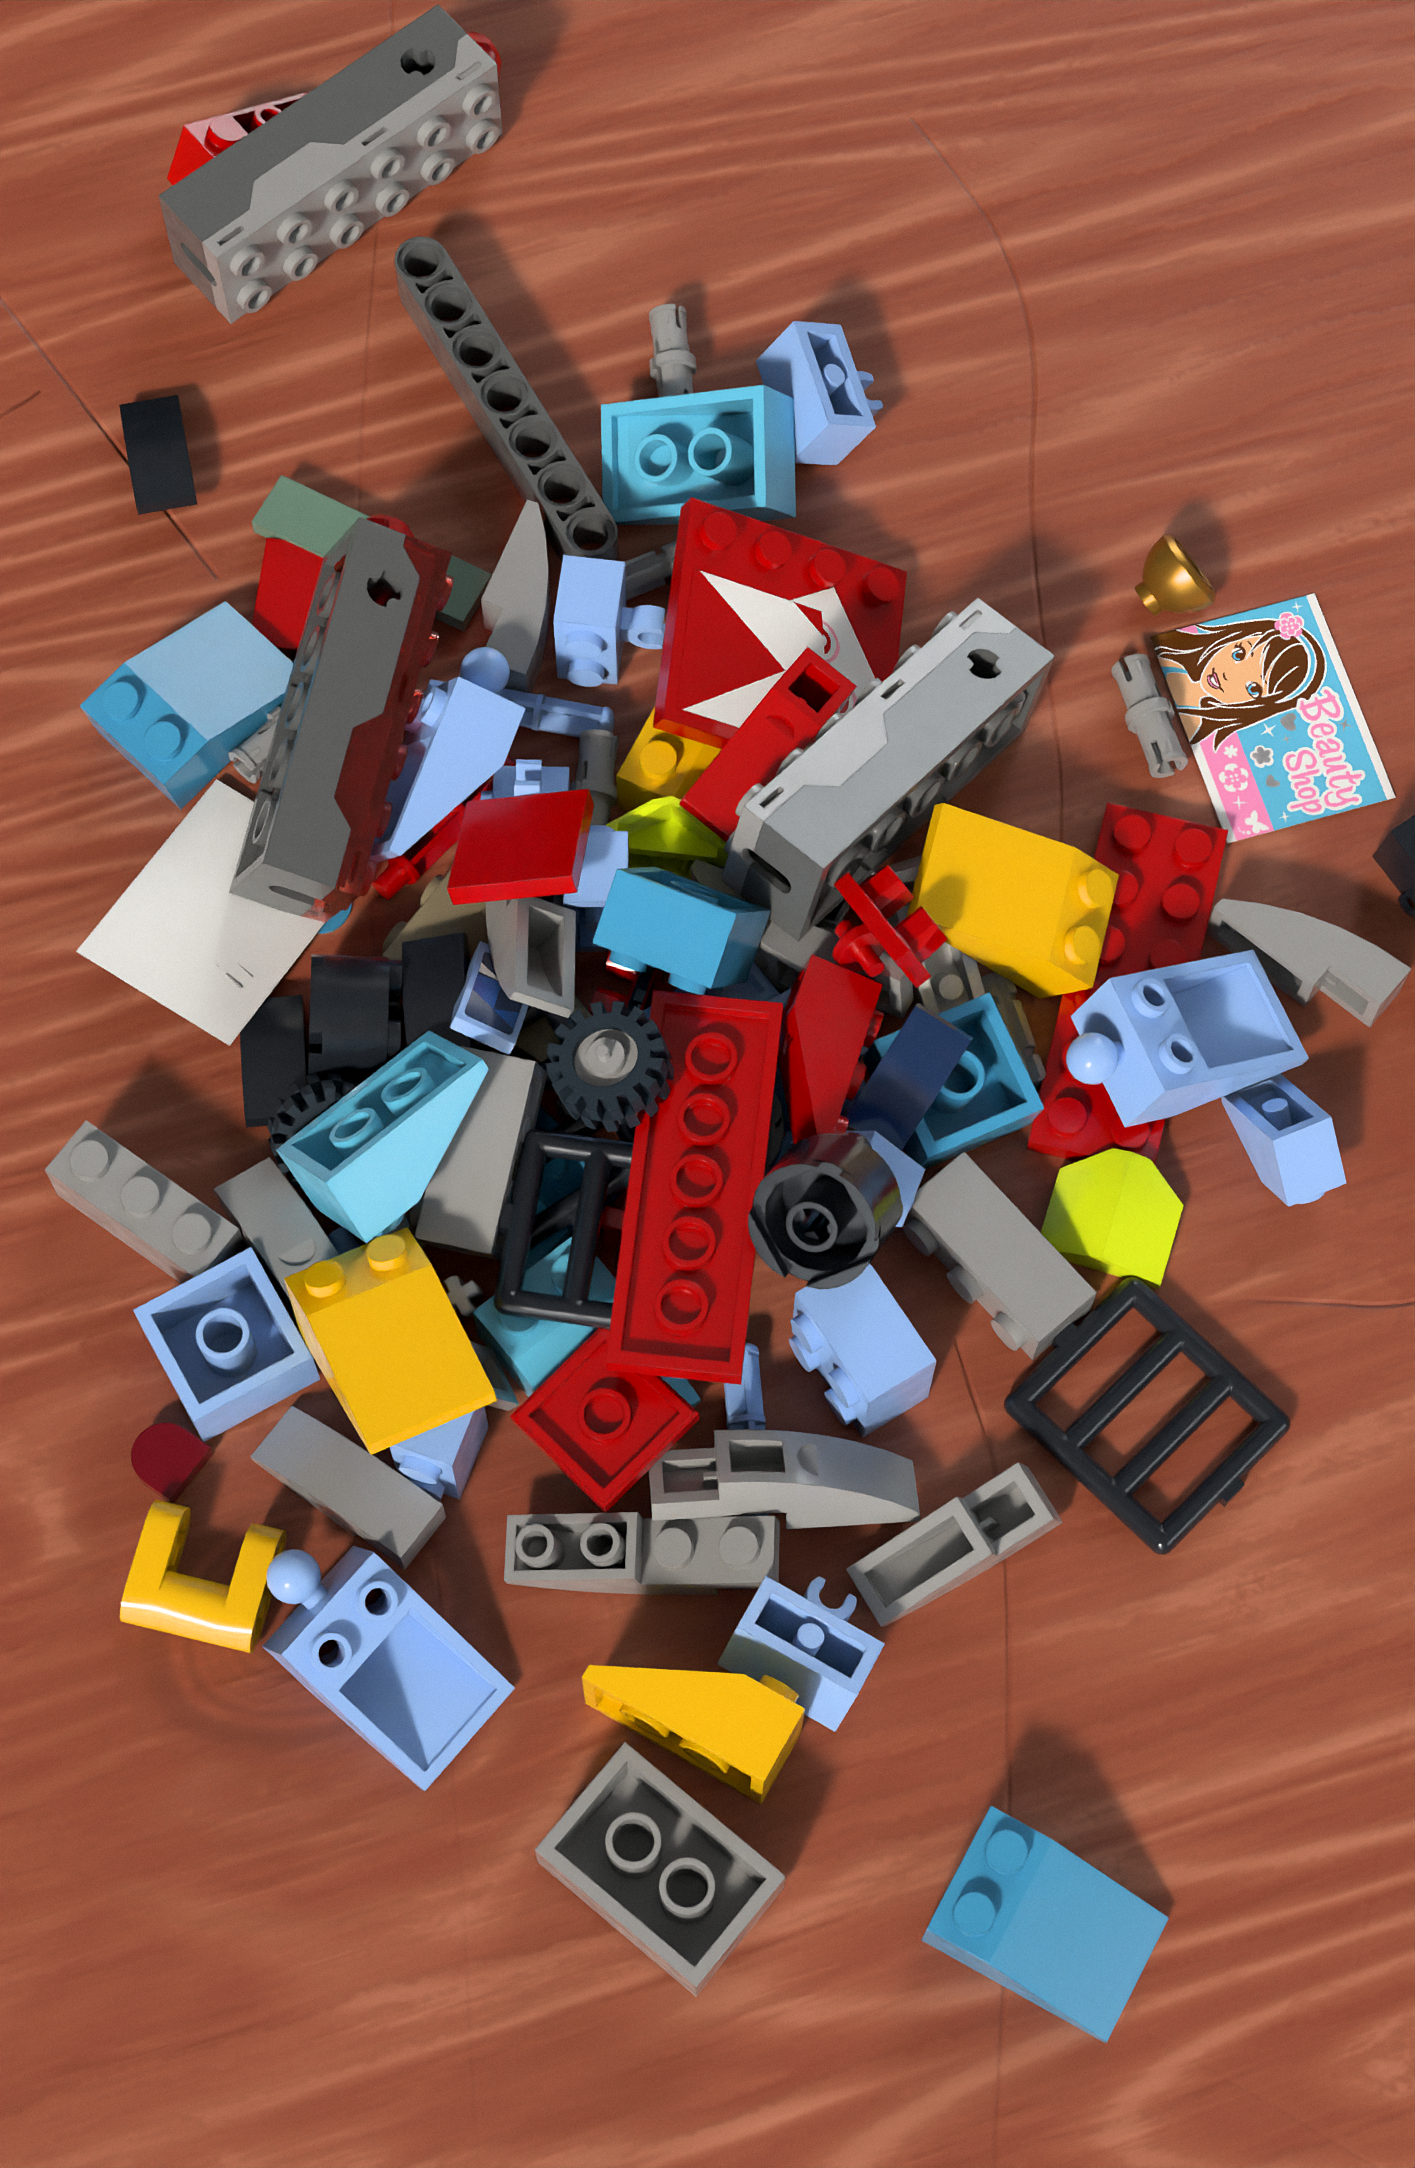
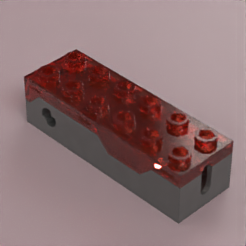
[229,514,454,923]

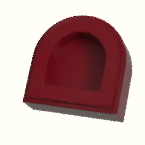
[131,1423,213,1504]

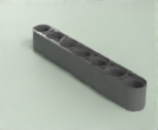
[394,236,619,562]

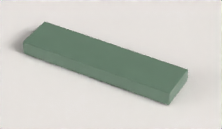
[252,475,492,632]

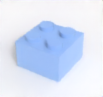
[133,1247,320,1442]
[789,1264,936,1438]

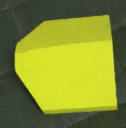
[606,796,728,880]
[1041,1148,1184,1289]

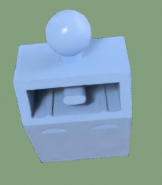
[355,647,526,866]
[1066,950,1309,1128]
[262,1546,515,1791]

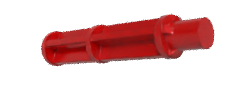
[372,756,516,900]

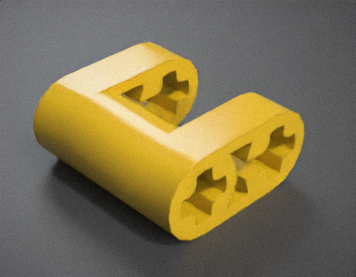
[120,1500,287,1653]

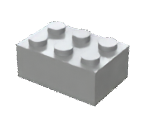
[535,1742,786,1997]

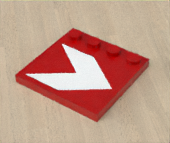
[652,497,907,749]

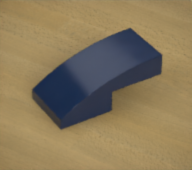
[845,1003,973,1151]

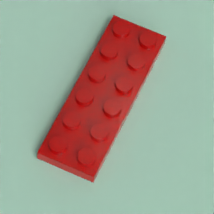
[1026,802,1228,1165]
[606,990,783,1385]

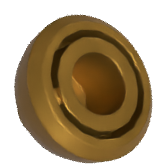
[1134,535,1216,616]

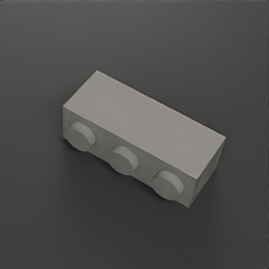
[410,1046,548,1261]
[45,1120,247,1284]
[903,1152,1097,1360]

